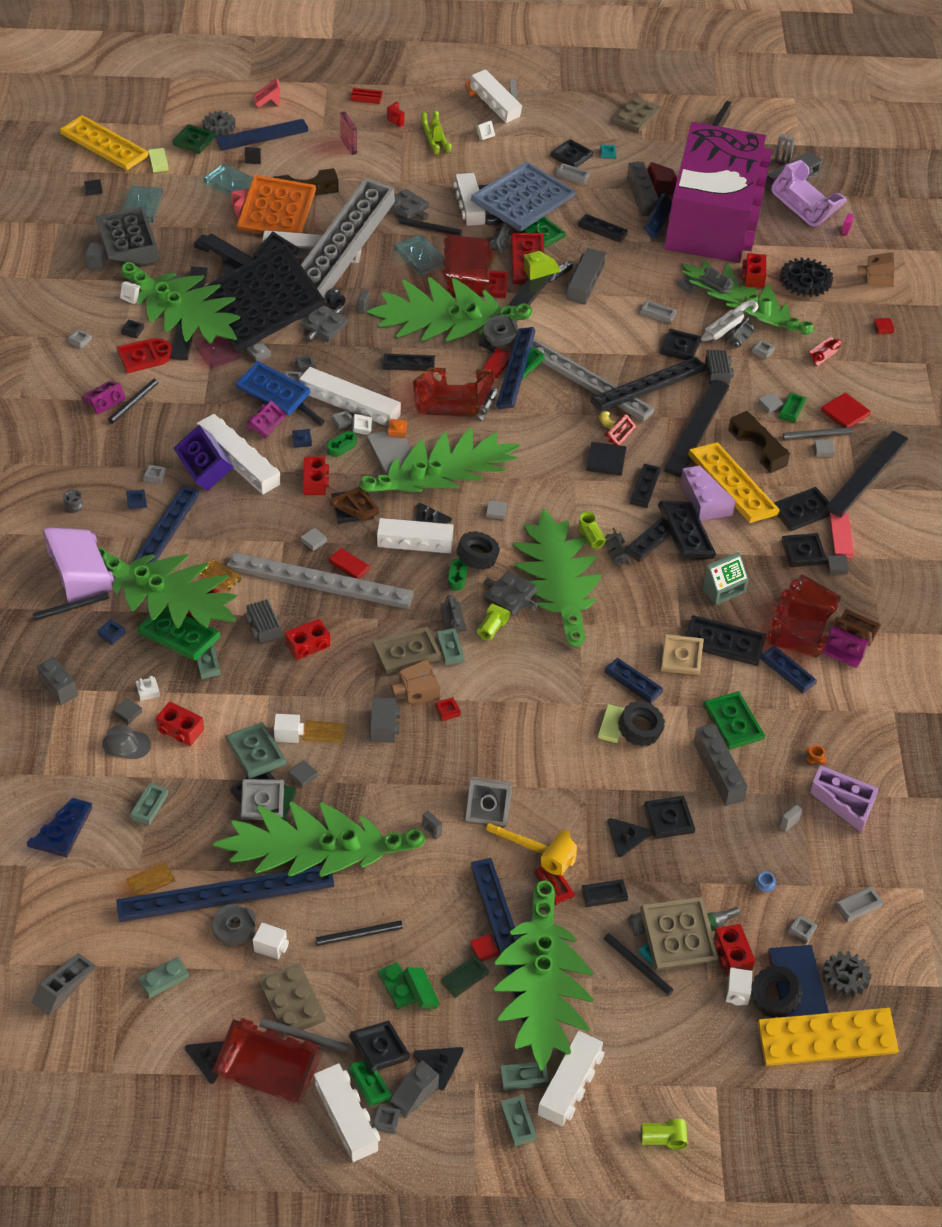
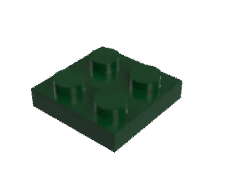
[173,124,215,154]

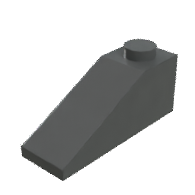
[31,953,96,1016]

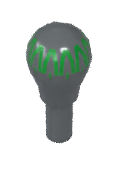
[707,907,740,931]

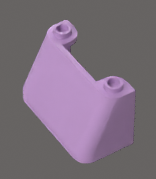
[772,160,847,227]
[43,527,114,603]

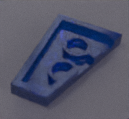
[27,798,93,858]

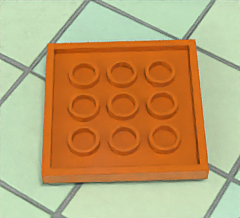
[237,174,316,234]

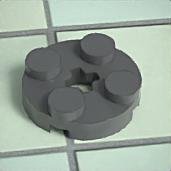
[484,315,518,347]
[212,904,256,947]

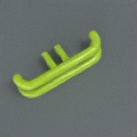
[421,110,452,155]

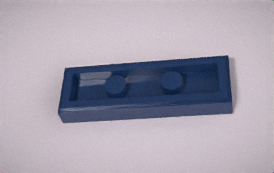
[643,193,672,239]
[760,645,817,694]
[605,657,663,703]

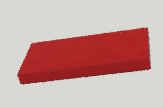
[511,233,544,284]

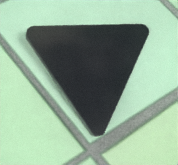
[416,503,452,524]
[608,818,652,857]
[185,1040,235,1084]
[414,1047,464,1090]

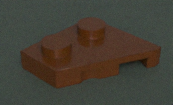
[330,487,379,521]

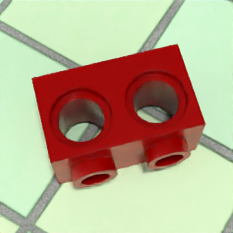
[742,253,767,288]
[303,456,329,495]
[285,618,330,660]
[155,701,204,746]
[713,923,755,977]

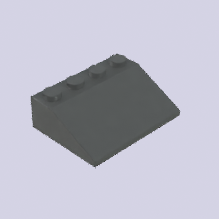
[95,206,160,265]

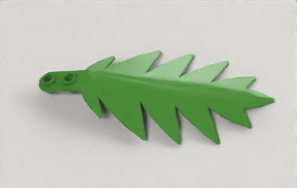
[681,260,814,335]
[121,262,240,343]
[367,277,532,342]
[359,427,520,492]
[513,509,602,648]
[98,547,237,628]
[213,802,425,877]
[494,881,594,1071]

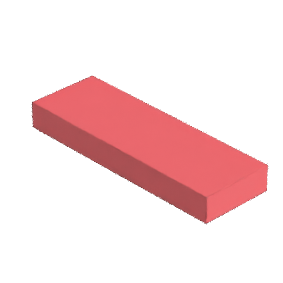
[829,513,854,558]

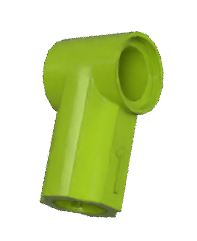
[578,511,606,549]
[477,604,510,641]
[641,1119,688,1150]

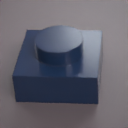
[292,429,312,448]
[126,489,147,510]
[97,619,126,645]

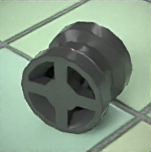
[63,490,83,513]

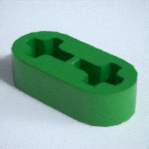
[327,431,357,457]
[448,558,467,591]

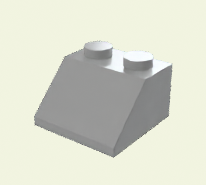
[465,776,513,826]

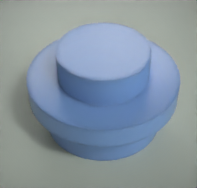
[755,871,776,892]

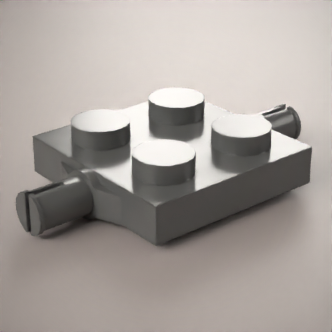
[390,189,429,220]
[301,305,348,342]
[484,571,538,616]

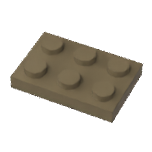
[613,97,661,133]
[373,627,441,675]
[258,963,326,1038]

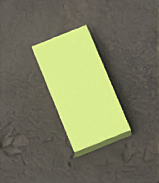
[148,148,169,173]
[598,704,625,743]

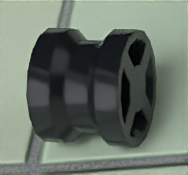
[325,288,346,309]

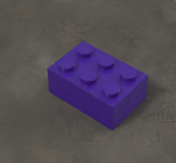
[173,424,234,491]

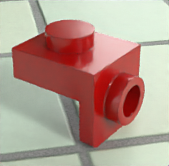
[387,102,405,128]

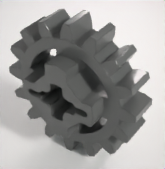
[202,111,236,136]
[822,951,872,998]

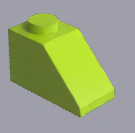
[524,251,560,280]

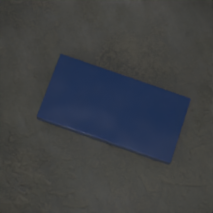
[768,945,829,1017]

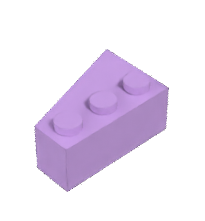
[680,466,735,521]
[810,765,879,833]

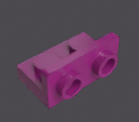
[81,380,126,414]
[246,401,287,438]
[822,626,869,668]

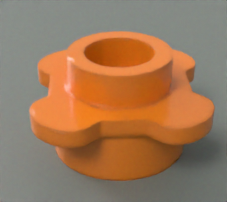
[805,745,827,764]

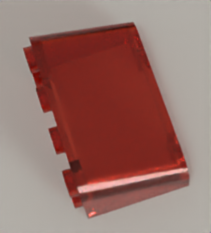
[443,234,492,298]
[413,367,494,417]
[766,574,841,658]
[212,1018,323,1105]

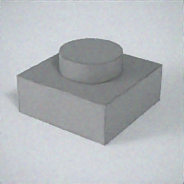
[247,342,271,362]

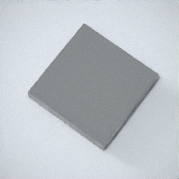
[241,779,284,820]

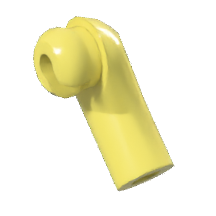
[599,411,620,431]

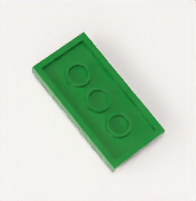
[137,606,221,661]

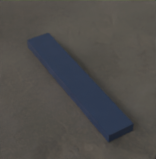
[216,119,308,151]
[496,327,536,409]
[133,486,199,564]

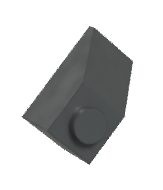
[390,1060,439,1118]

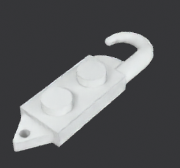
[701,300,758,342]

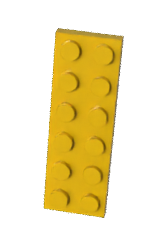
[60,115,149,171]
[688,442,780,523]
[757,1008,899,1066]

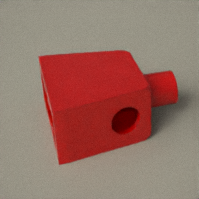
[647,162,677,195]

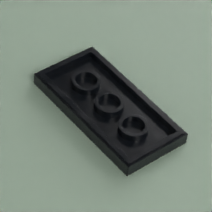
[658,501,716,558]
[685,615,767,666]

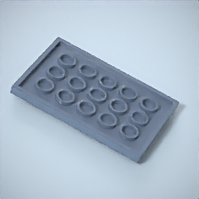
[471,162,576,232]

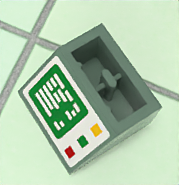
[702,552,749,605]

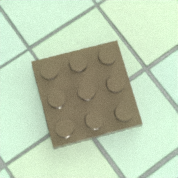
[640,897,719,971]

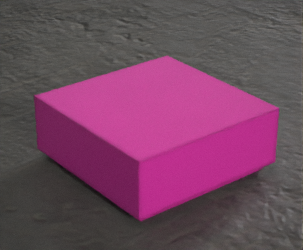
[841,213,854,236]

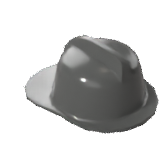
[102,725,151,759]

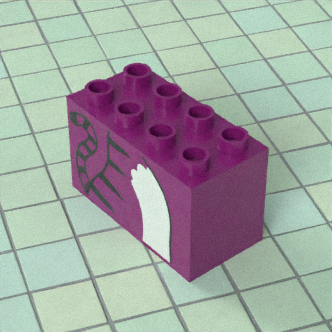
[664,122,772,263]

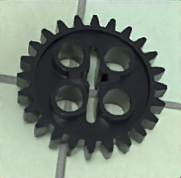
[780,257,833,297]

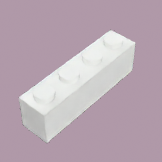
[470,69,522,123]
[453,173,485,226]
[377,518,454,553]
[538,1031,605,1127]
[314,1063,380,1163]

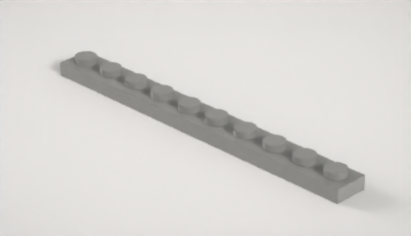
[509,339,654,422]
[227,552,414,609]

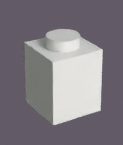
[274,714,304,743]
[253,923,289,960]
[726,968,753,1005]

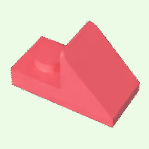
[253,78,280,108]
[231,188,250,218]

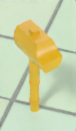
[486,823,577,875]

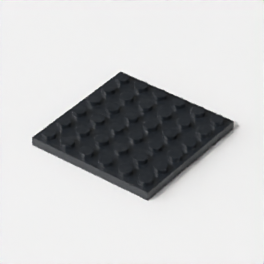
[204,242,326,353]

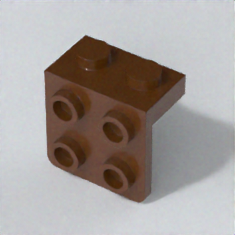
[834,609,881,646]

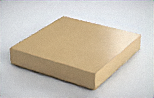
[661,634,704,676]

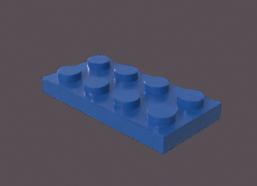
[236,361,311,416]

